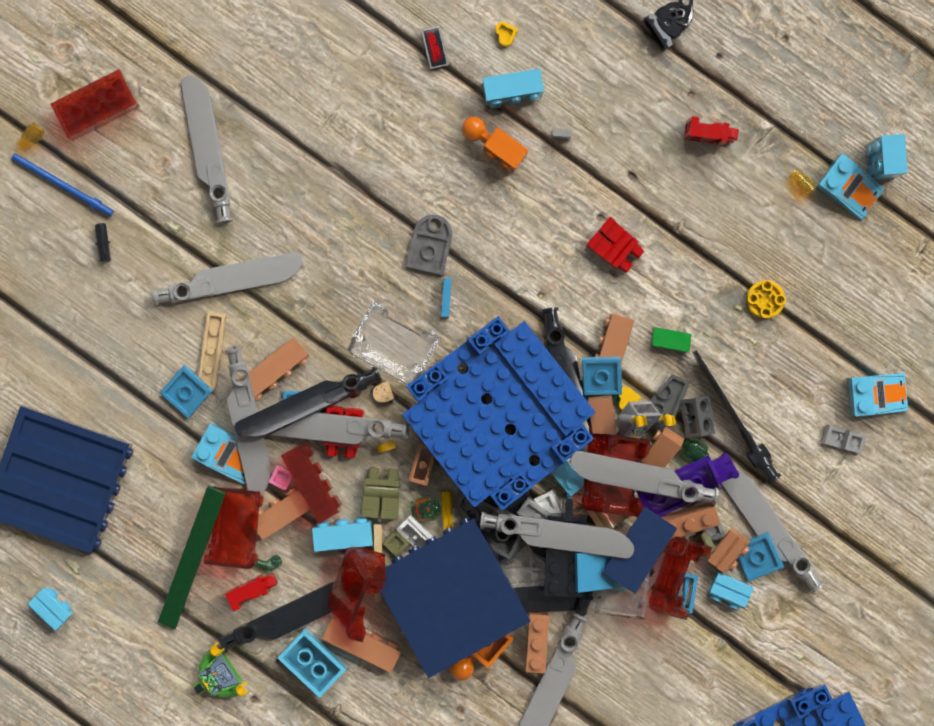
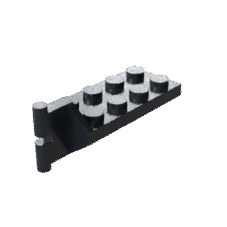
[543,493,587,597]

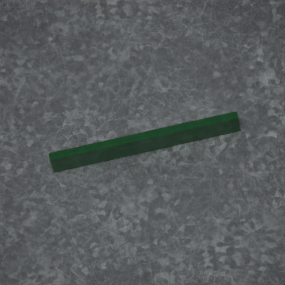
[158,485,227,629]

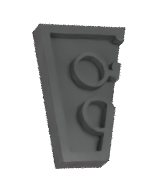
[650,374,690,431]

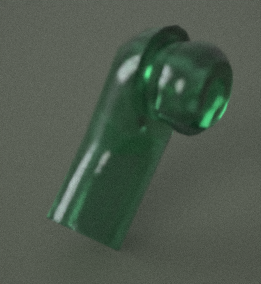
[253,555,282,572]

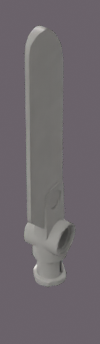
[181,75,233,224]
[152,253,303,306]
[225,345,271,495]
[270,413,409,444]
[570,451,719,505]
[722,470,825,594]
[480,512,634,558]
[519,611,589,726]

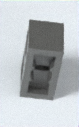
[680,396,715,438]

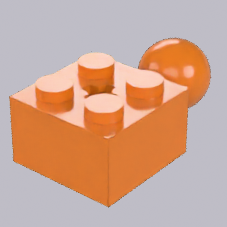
[461,116,529,172]
[449,633,514,681]

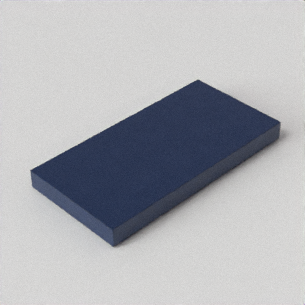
[602,507,677,593]

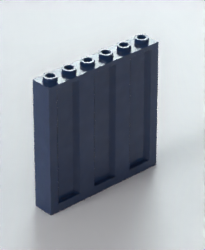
[0,406,134,553]

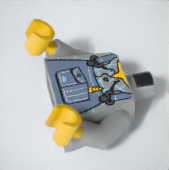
[615,401,676,442]

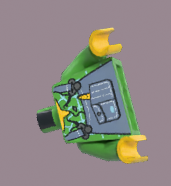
[193,642,250,697]

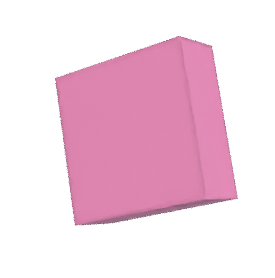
[268,465,294,491]

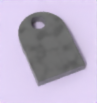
[406,214,452,276]

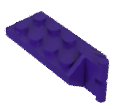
[636,453,739,517]

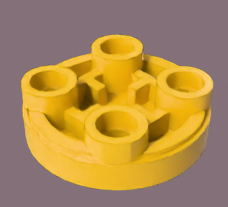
[746,280,786,319]

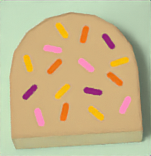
[373,381,395,403]

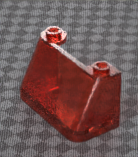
[582,433,650,517]
[204,485,263,569]
[649,536,712,620]
[328,547,386,643]

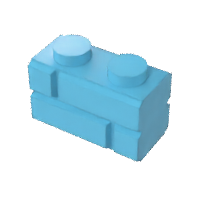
[707,571,754,610]
[28,587,74,631]

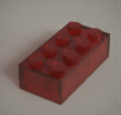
[50,69,141,141]
[281,443,342,523]

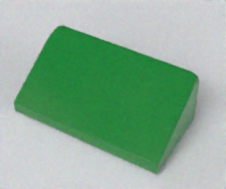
[650,327,692,353]

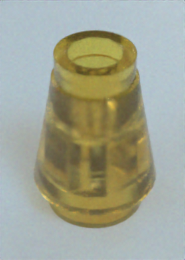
[17,122,45,151]
[789,169,817,197]

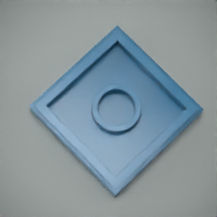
[582,357,622,395]
[160,365,213,419]
[738,532,784,582]
[574,552,614,593]

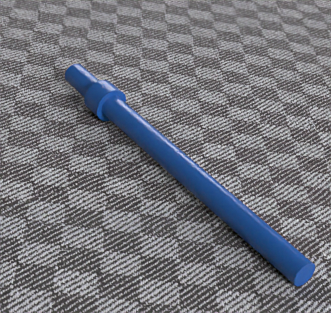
[11,153,114,217]

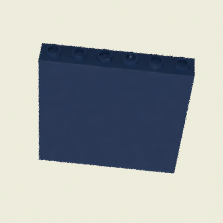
[372,517,531,678]

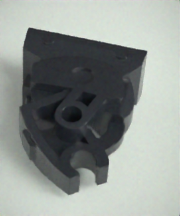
[643,0,693,52]

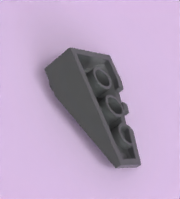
[456,494,526,560]

